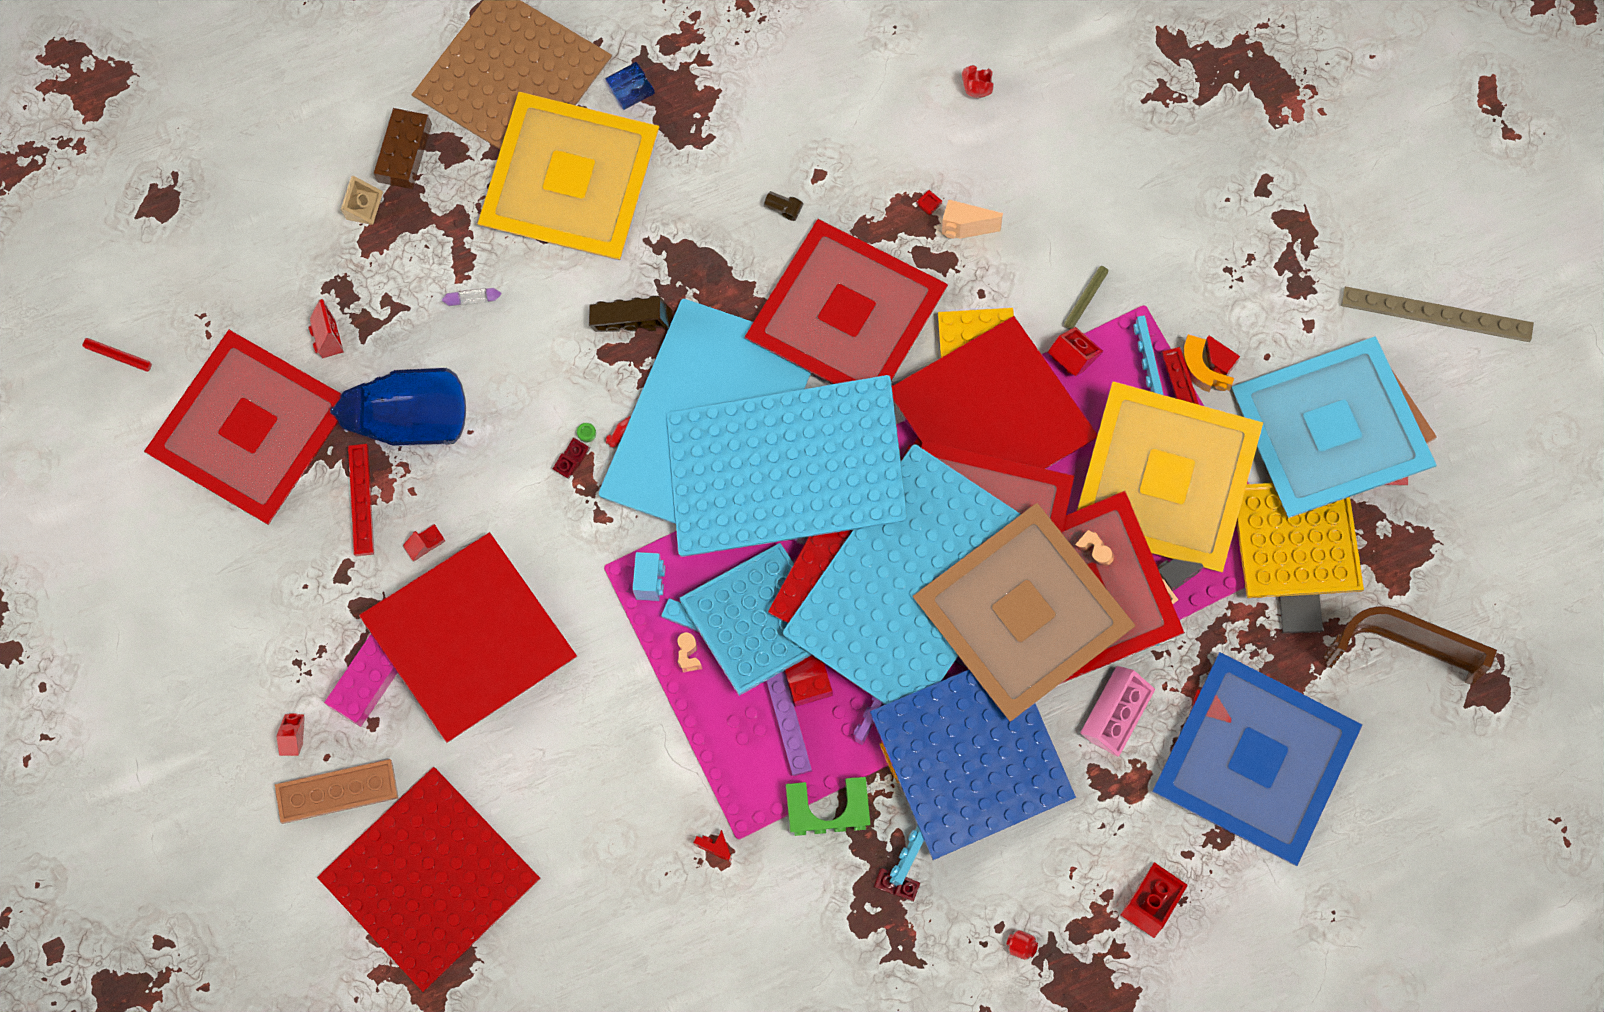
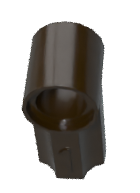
[764,191,804,221]

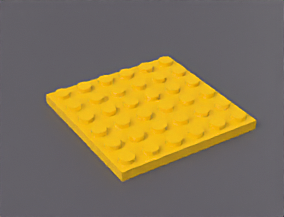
[1236,483,1364,598]

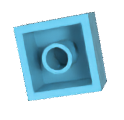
[633,552,666,601]

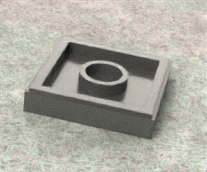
[1279,594,1323,634]

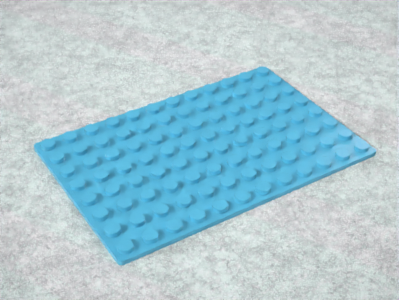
[599,299,811,524]
[667,375,907,557]
[783,445,1021,705]

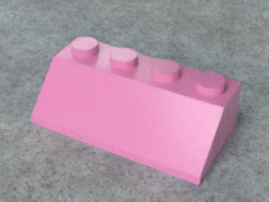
[1080,666,1156,757]

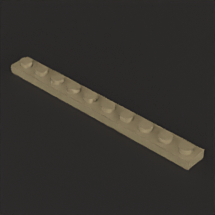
[1341,286,1534,342]

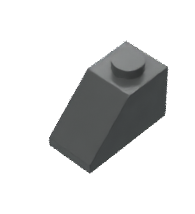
[1158,559,1204,592]

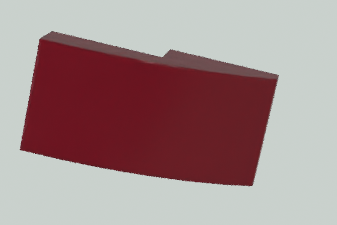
[552,437,591,479]
[874,868,920,902]

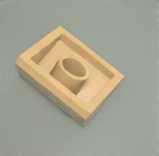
[341,176,383,225]

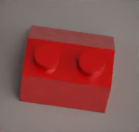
[1048,327,1103,377]

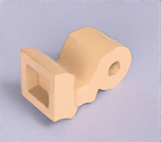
[1075,530,1114,566]
[678,633,702,672]

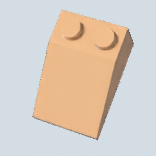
[942,200,1003,239]

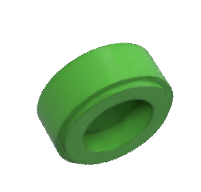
[577,423,596,443]

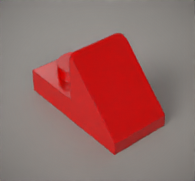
[403,524,445,562]
[693,830,732,862]

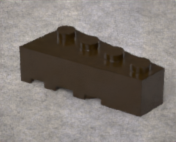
[589,296,673,332]

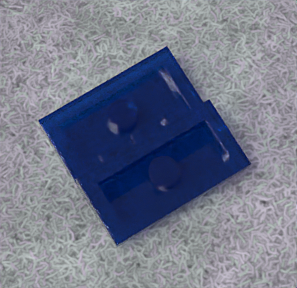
[605,62,655,110]

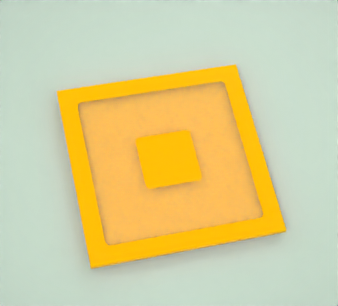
[477,92,659,260]
[1077,382,1263,572]

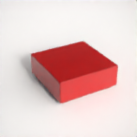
[916,190,942,216]

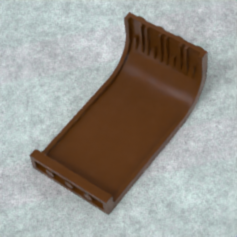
[1323,606,1497,685]

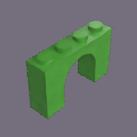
[786,777,870,836]

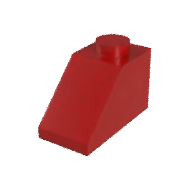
[1205,335,1240,376]

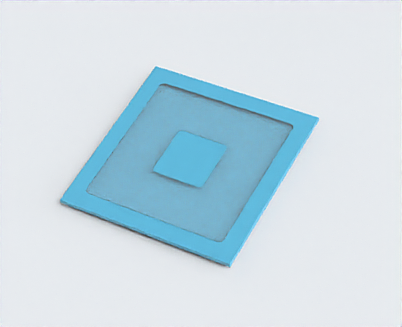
[1232,336,1437,518]

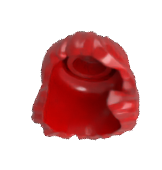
[962,65,994,98]

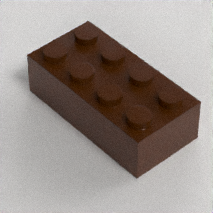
[374,108,432,189]

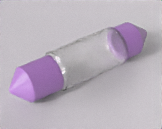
[442,288,502,306]

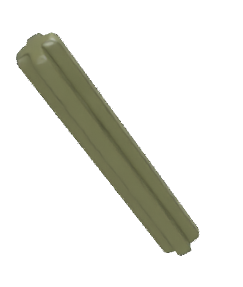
[1064,266,1108,330]

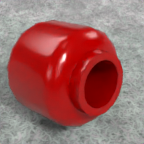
[1006,930,1038,960]

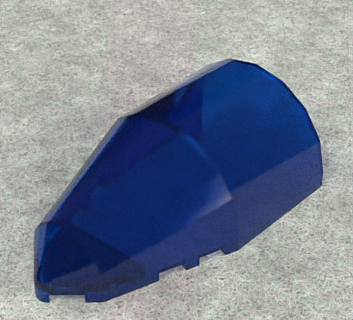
[330,368,466,447]

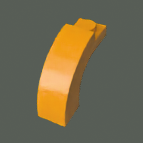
[1182,334,1234,392]

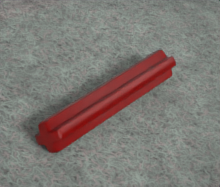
[82,338,152,372]

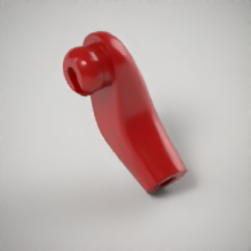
[605,416,631,448]

